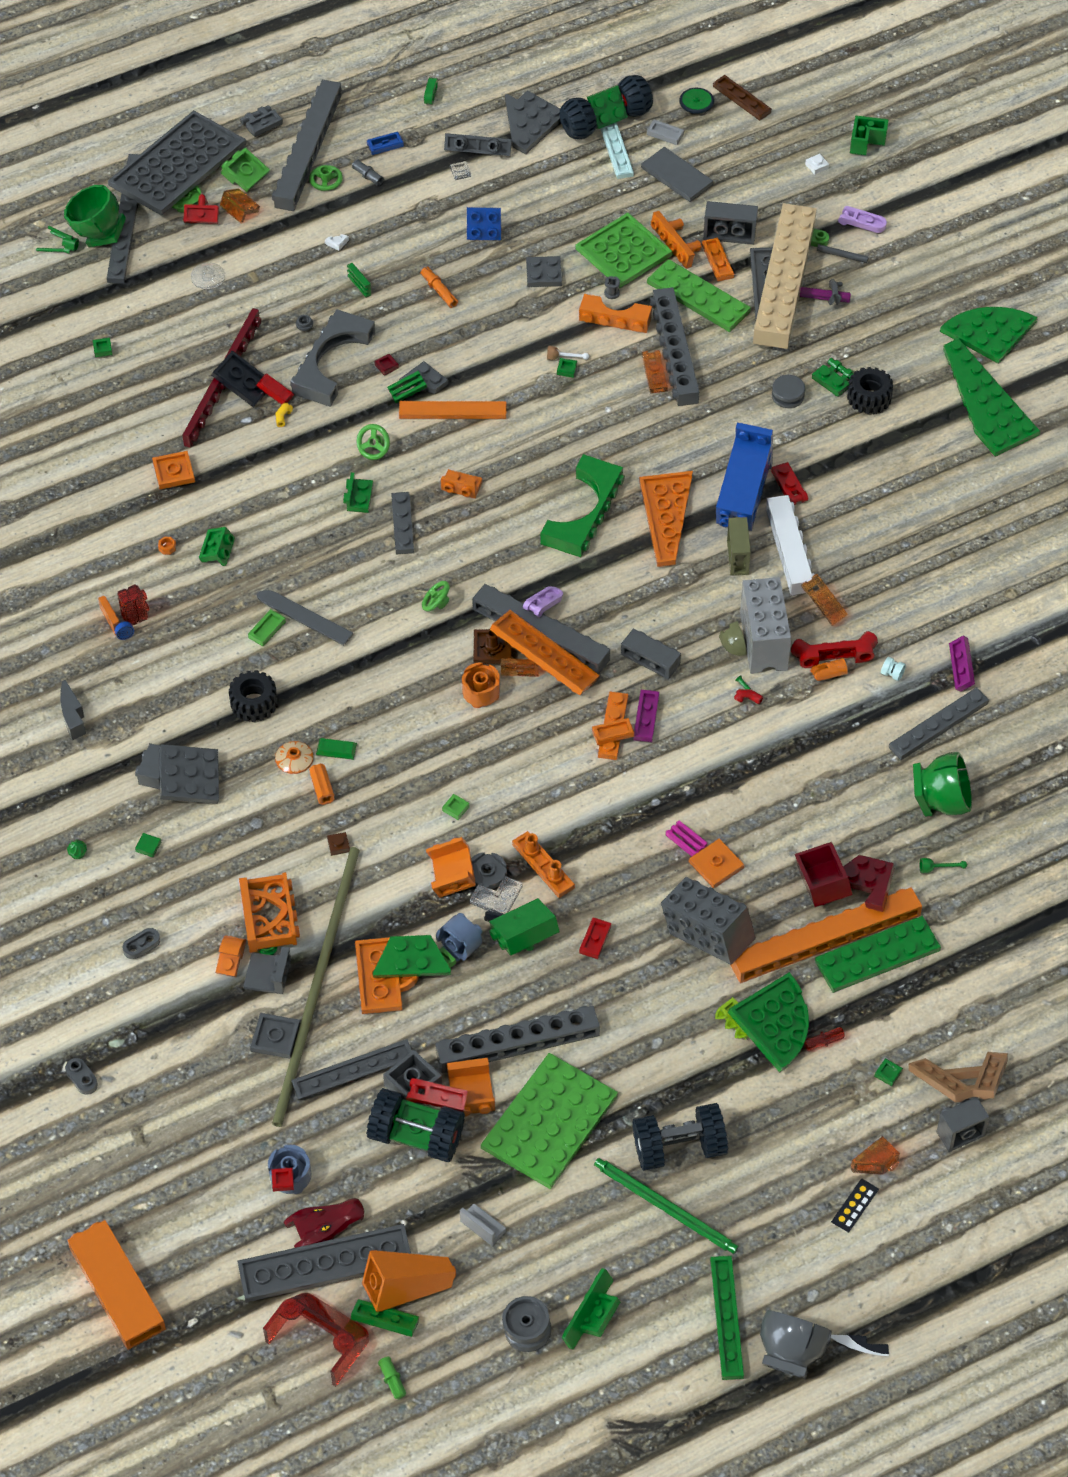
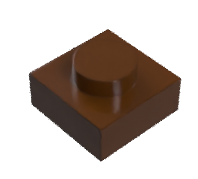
[327,832,350,856]

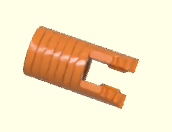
[810,658,848,681]

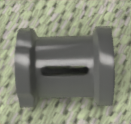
[604,276,620,299]

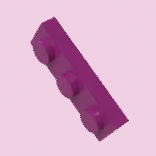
[949,635,975,692]
[633,689,660,742]

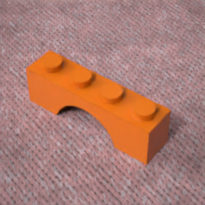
[579,294,652,333]

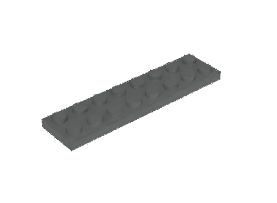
[237,1224,411,1302]

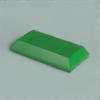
[316,738,357,760]

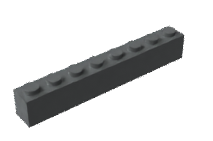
[472,584,610,674]

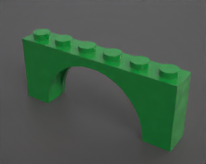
[540,454,625,558]

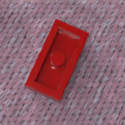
[579,917,612,959]

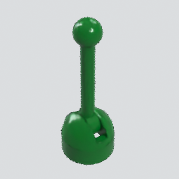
[919,858,968,874]

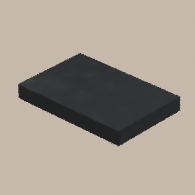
[211,351,266,408]

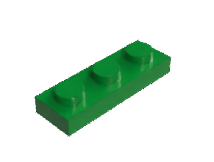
[351,1299,419,1337]

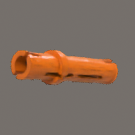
[420,266,458,308]

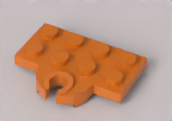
[355,937,419,1014]

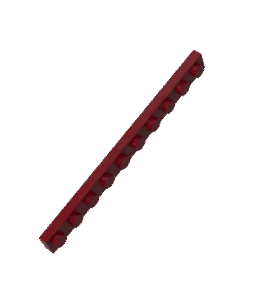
[182,308,261,448]

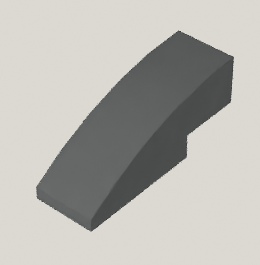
[60,680,86,740]

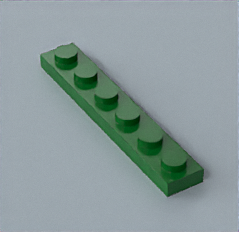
[710,1256,744,1380]

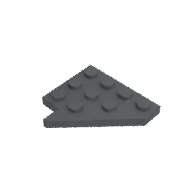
[505,90,561,155]

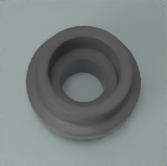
[296,315,313,331]

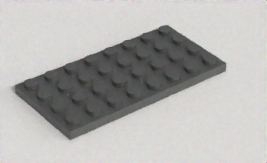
[108,110,246,215]

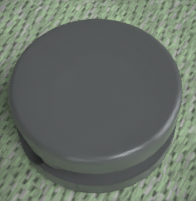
[772,375,805,408]

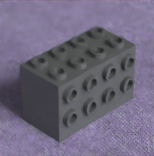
[661,877,756,965]

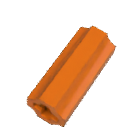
[309,763,335,805]

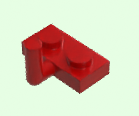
[183,194,219,224]

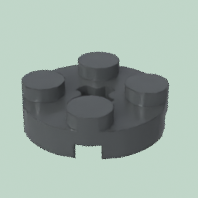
[471,852,507,891]

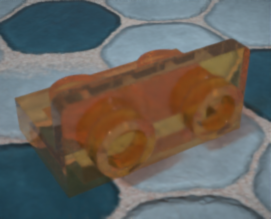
[220,188,260,223]

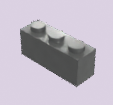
[621,628,681,680]

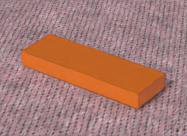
[702,238,734,282]

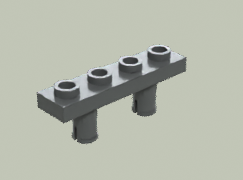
[444,133,512,156]

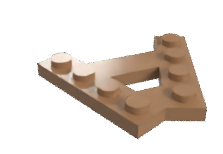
[908,1052,1008,1102]

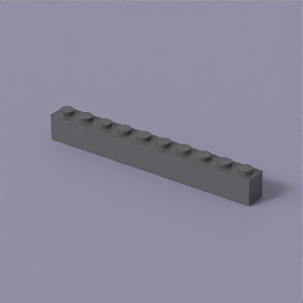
[272,79,342,211]

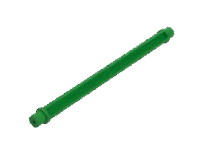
[594,1158,739,1254]

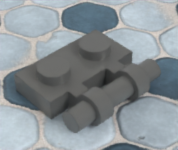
[240,105,283,137]

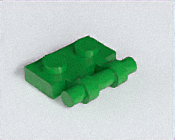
[812,358,854,397]

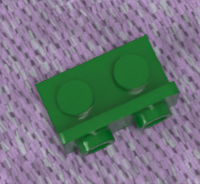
[343,472,373,513]
[199,527,235,566]

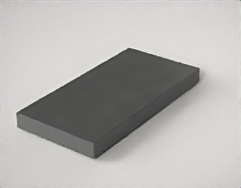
[641,147,713,202]

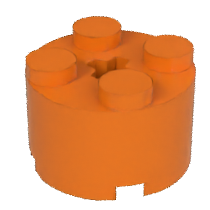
[462,662,500,708]

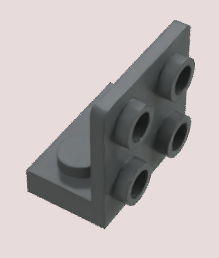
[244,947,291,994]

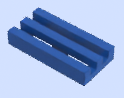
[367,131,404,155]

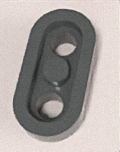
[122,928,160,959]
[65,1058,98,1095]

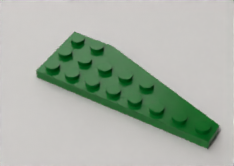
[943,338,1040,457]

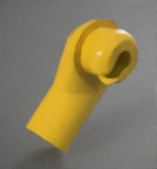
[275,403,293,427]

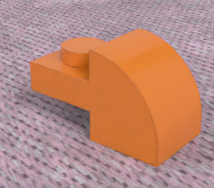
[215,935,247,977]

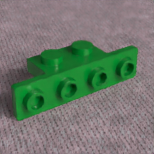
[562,1268,621,1350]

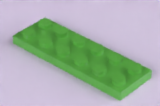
[647,259,751,332]

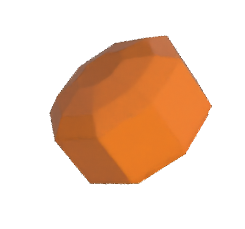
[158,537,176,555]

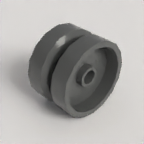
[502,1296,552,1352]

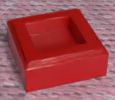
[271,1168,294,1192]

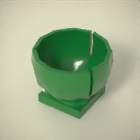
[64,185,126,248]
[913,752,972,817]

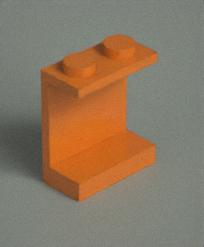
[426,837,476,898]
[447,1058,495,1117]

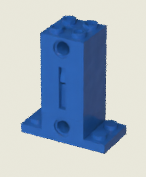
[716,422,773,531]

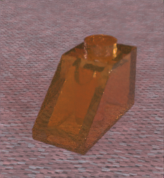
[850,1136,900,1175]

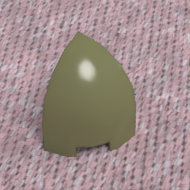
[719,621,746,656]

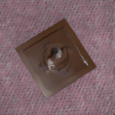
[473,629,511,664]

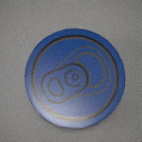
[114,622,134,640]

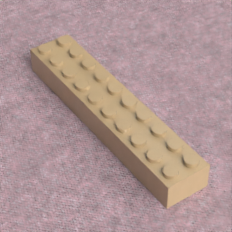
[753,203,817,349]

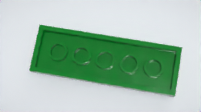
[815,916,941,993]

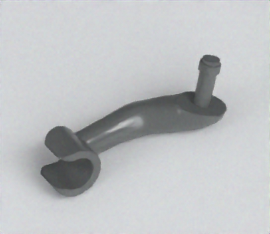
[828,279,843,305]

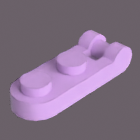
[838,206,887,233]
[523,586,563,617]

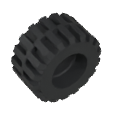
[847,367,893,415]
[229,670,278,722]

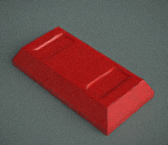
[256,373,294,405]

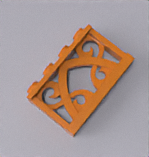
[239,872,300,953]

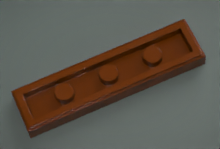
[713,75,772,121]

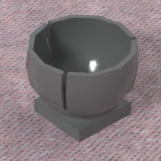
[760,1310,832,1379]

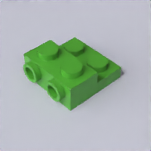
[221,147,270,192]

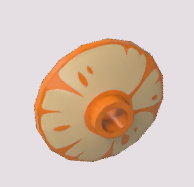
[275,741,313,774]

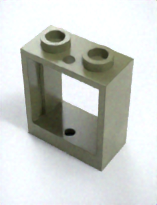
[727,517,751,576]

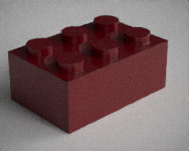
[794,842,853,907]

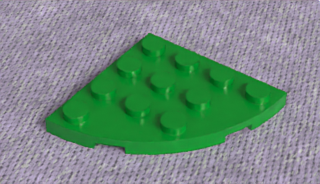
[940,307,1038,364]
[728,972,809,1073]

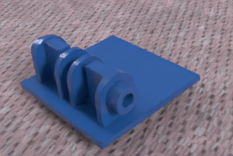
[467,207,501,240]

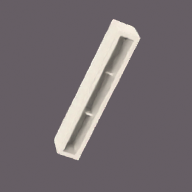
[766,495,816,595]

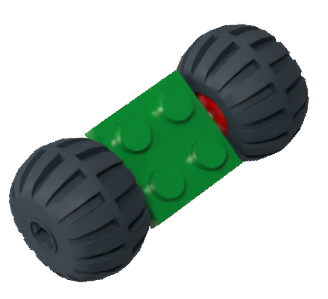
[560,75,653,139]

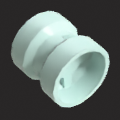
[881,657,906,681]

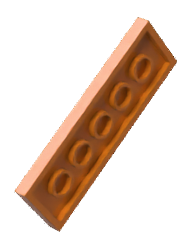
[490,610,600,695]

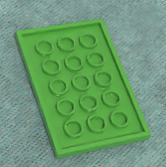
[481,1053,618,1189]

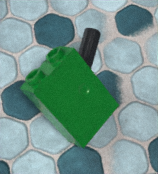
[484,898,560,956]

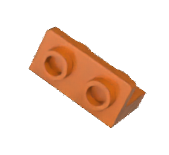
[441,469,482,498]

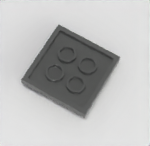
[160,744,219,804]

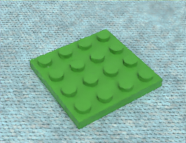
[576,213,672,288]

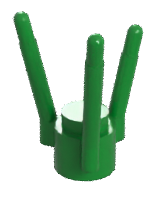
[36,226,79,254]

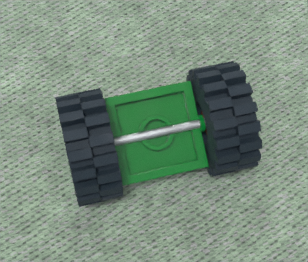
[366,1088,465,1162]

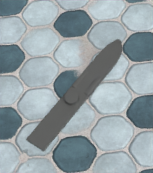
[257,590,353,646]

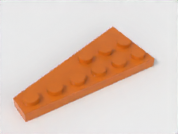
[639,471,693,567]

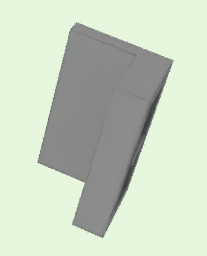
[460,1204,506,1246]

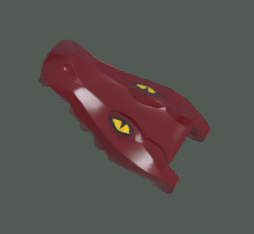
[284,1198,364,1248]

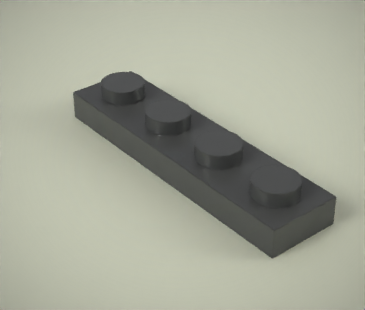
[391,492,414,555]

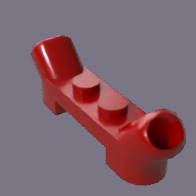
[791,631,878,668]

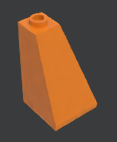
[362,1250,456,1312]

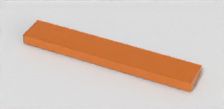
[399,401,506,419]

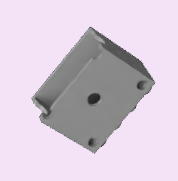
[740,577,791,674]

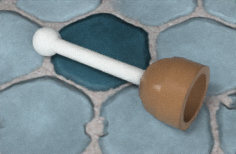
[547,346,589,360]

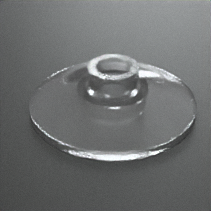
[191,262,225,289]

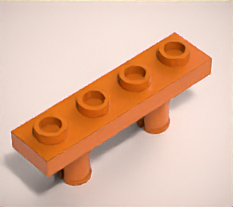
[651,211,701,269]
[512,831,575,898]

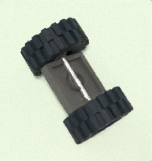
[632,1103,728,1171]

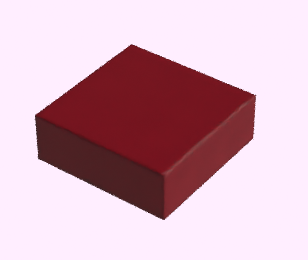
[374,354,399,376]

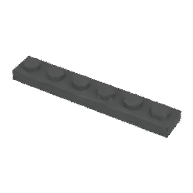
[889,687,989,760]
[291,1039,412,1100]

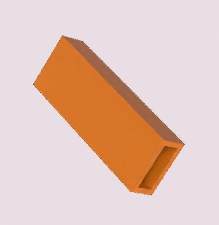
[67,1220,166,1350]

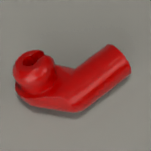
[734,689,763,704]

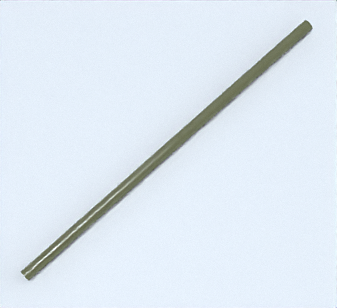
[272,847,360,1127]

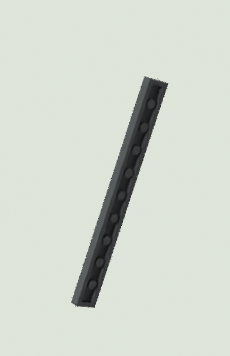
[107,154,140,284]

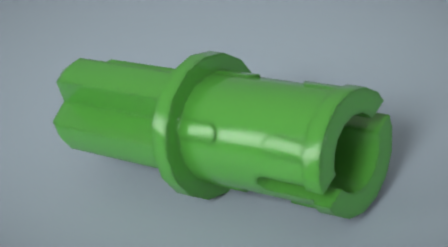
[378,1356,406,1399]

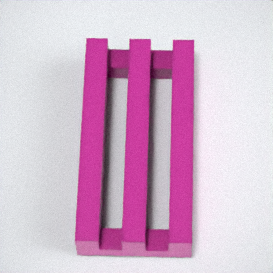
[665,820,708,857]

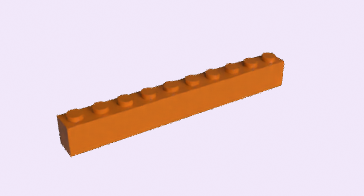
[731,887,922,983]

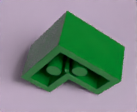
[850,115,889,155]

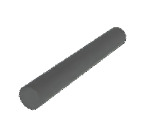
[817,244,868,263]

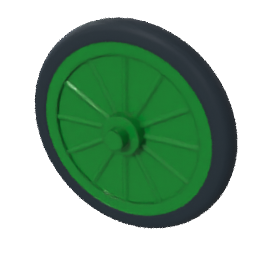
[679,87,714,114]

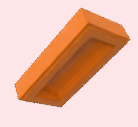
[98,596,120,635]
[592,718,634,745]

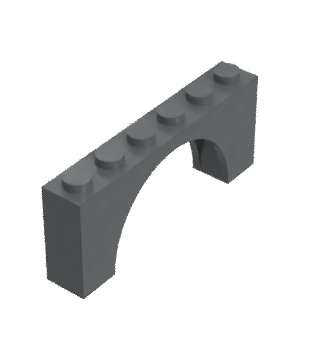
[290,309,375,407]

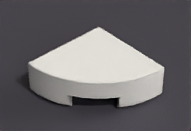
[325,234,349,251]

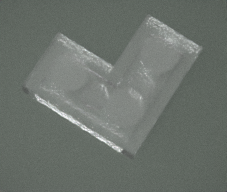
[470,876,523,914]

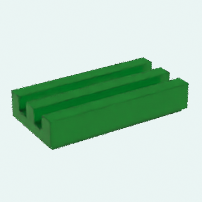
[347,263,371,298]
[387,371,427,403]

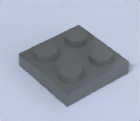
[526,256,562,287]
[250,1013,300,1059]

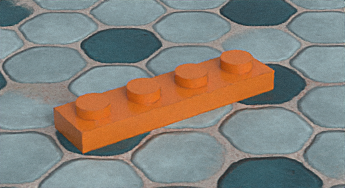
[598,691,628,760]

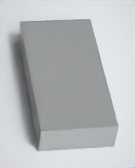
[647,120,684,145]

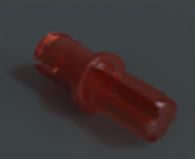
[804,1027,845,1052]

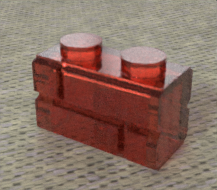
[117,584,150,626]

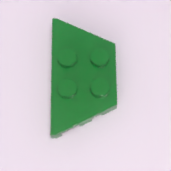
[373,935,451,978]

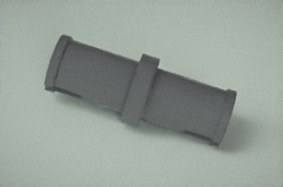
[352,159,384,186]

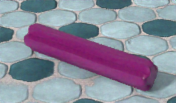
[799,287,851,303]

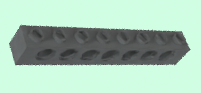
[650,287,700,406]
[435,1006,600,1074]

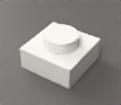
[805,154,829,175]

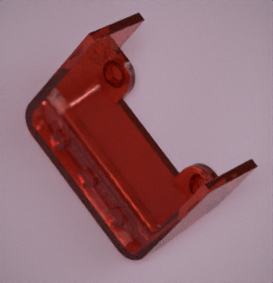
[263,1293,369,1387]

